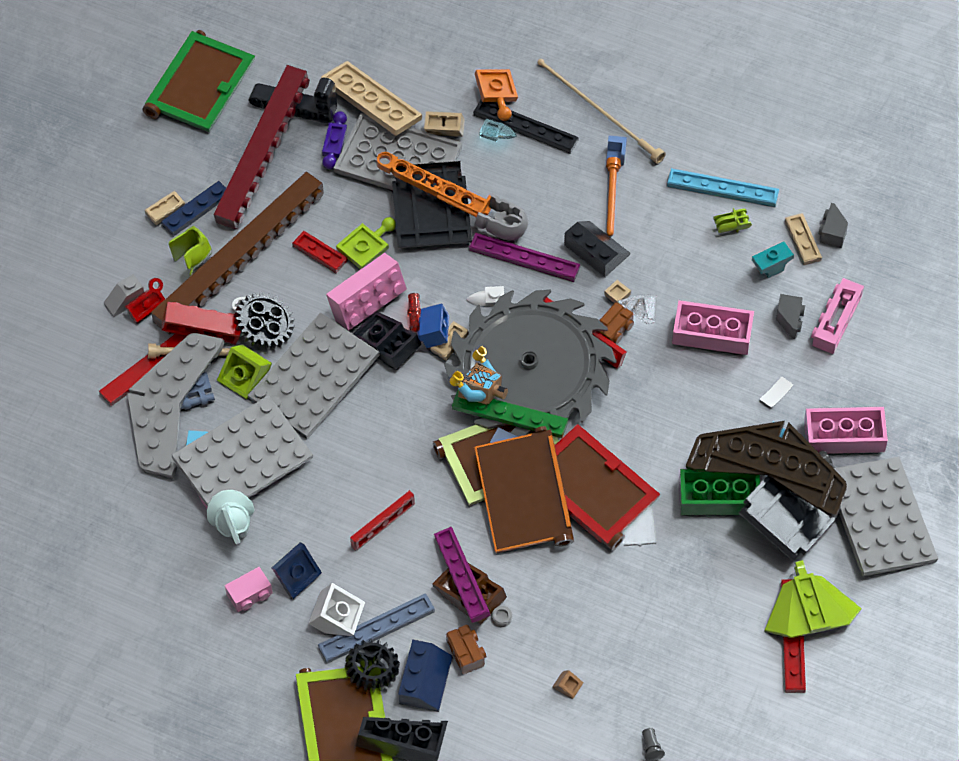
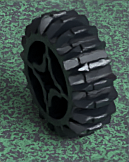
[345,639,400,693]

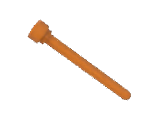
[606,157,621,236]

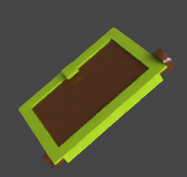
[295,666,393,761]

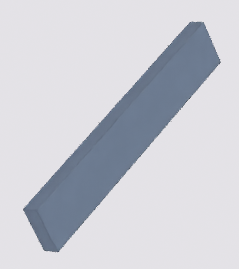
[318,593,435,664]

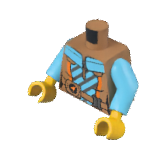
[450,346,508,404]

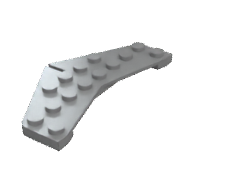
[128,333,225,478]

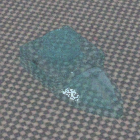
[479,119,517,142]

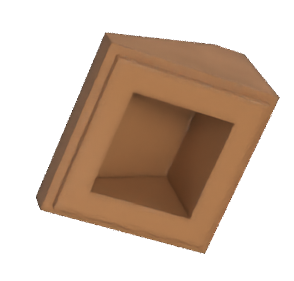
[552,670,584,699]

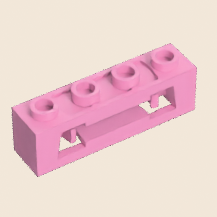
[811,278,864,354]

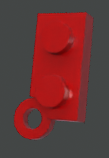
[125,278,165,322]

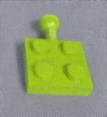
[336,217,396,269]

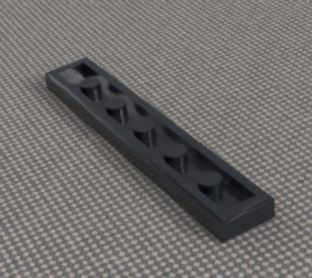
[473,99,579,154]

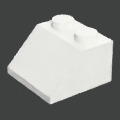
[309,583,365,636]

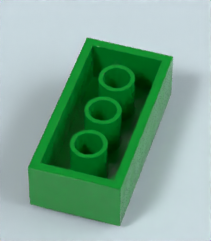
[679,469,760,515]

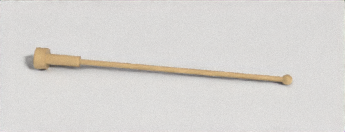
[537,59,666,164]

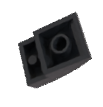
[353,311,422,369]

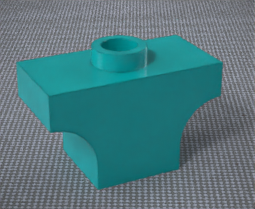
[752,241,794,278]

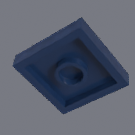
[271,542,322,599]

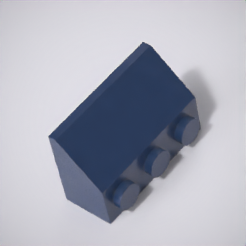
[398,639,453,712]

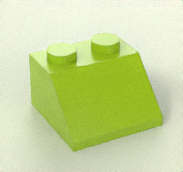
[217,344,272,399]

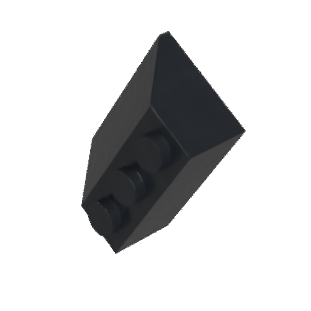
[564,221,630,277]

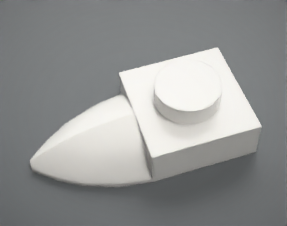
[467,286,504,307]

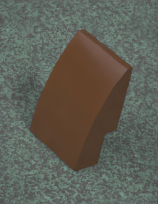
[432,563,507,625]

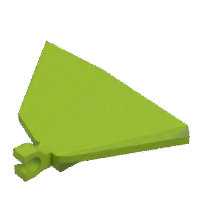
[764,560,862,638]

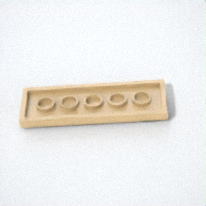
[321,61,422,136]

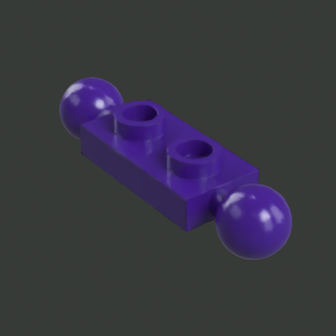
[322,111,347,170]

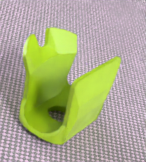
[168,226,212,276]

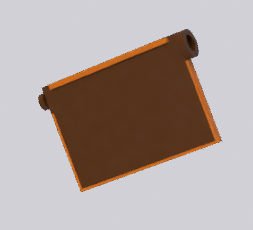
[475,426,574,553]

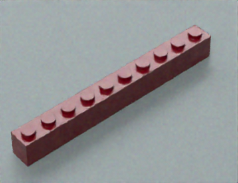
[213,65,310,230]

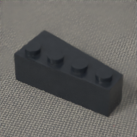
[356,717,448,761]

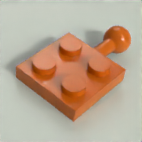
[474,69,518,121]

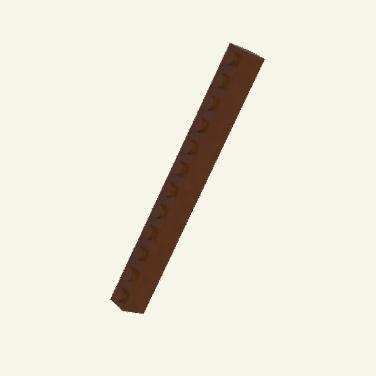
[151,171,324,335]

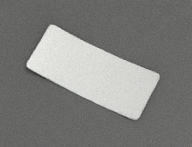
[760,377,793,407]

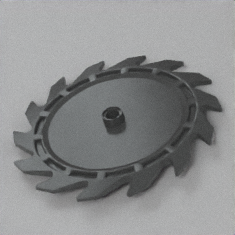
[444,289,616,437]

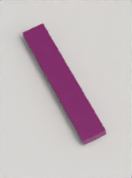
[469,233,580,282]
[434,526,491,623]

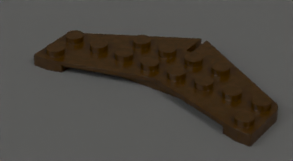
[686,420,847,518]

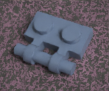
[181,372,215,410]

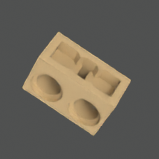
[424,111,465,137]

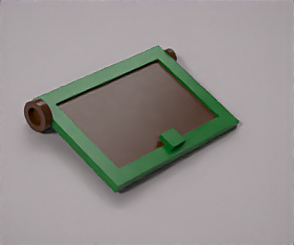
[142,30,255,132]

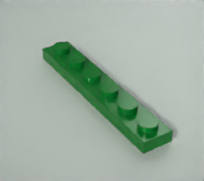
[452,390,568,438]

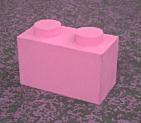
[224,566,273,612]

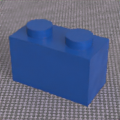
[418,303,450,348]

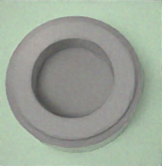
[492,606,512,627]

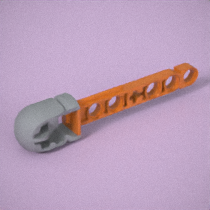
[376,152,528,240]

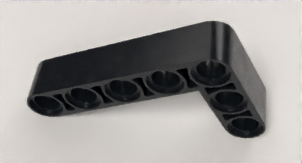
[248,77,337,124]

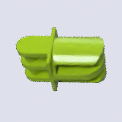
[713,208,752,234]

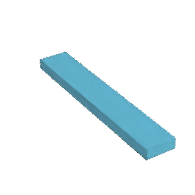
[667,168,779,207]

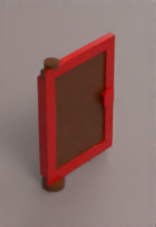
[554,424,660,551]

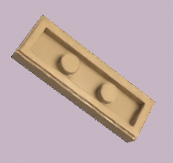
[785,213,822,265]

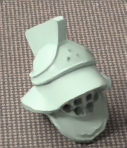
[207,490,255,544]

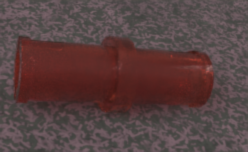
[407,293,421,332]

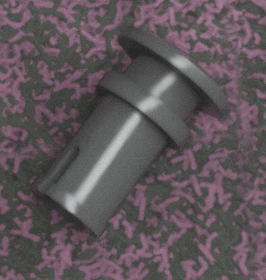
[642,728,665,761]

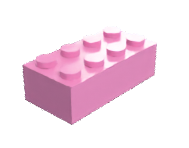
[326,253,407,331]
[672,300,754,355]
[804,407,888,454]

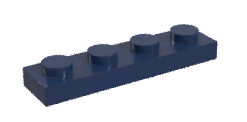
[161,181,226,237]

